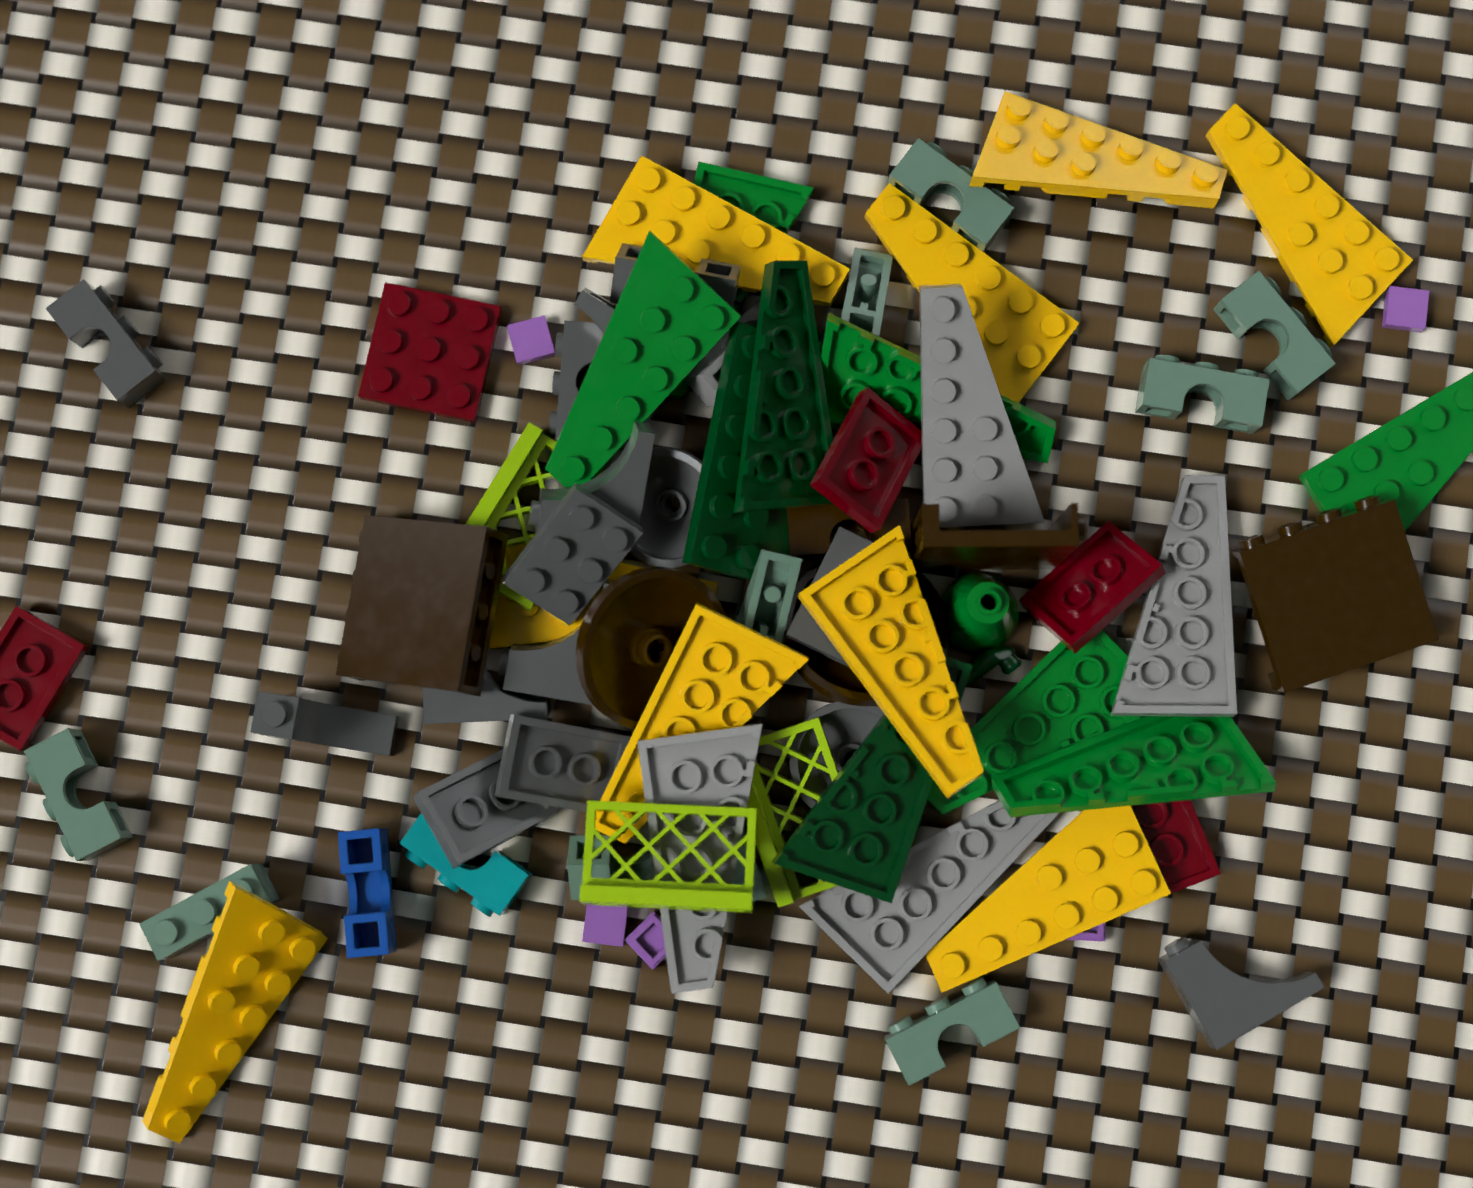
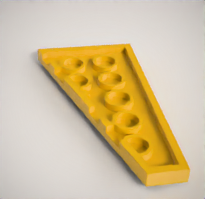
[1206,103,1413,348]
[865,183,1080,403]

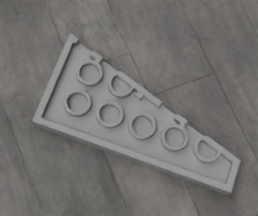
[919,284,1045,527]
[1110,475,1237,717]
[637,724,763,994]
[799,800,1058,994]

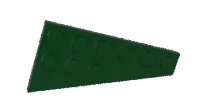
[734,260,833,513]
[682,322,790,581]
[772,656,973,904]

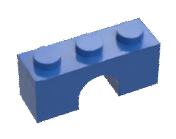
[338,828,397,958]

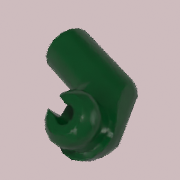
[967,646,1022,685]

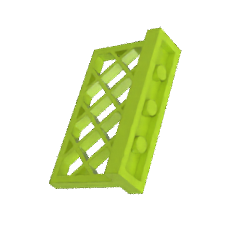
[466,422,605,612]
[747,716,839,908]
[579,800,757,913]

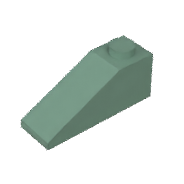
[840,248,893,336]
[736,549,802,644]

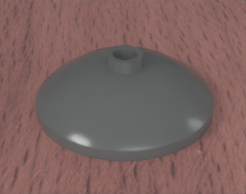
[629,447,702,568]
[789,701,884,809]

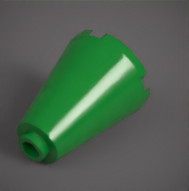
[941,573,1019,653]

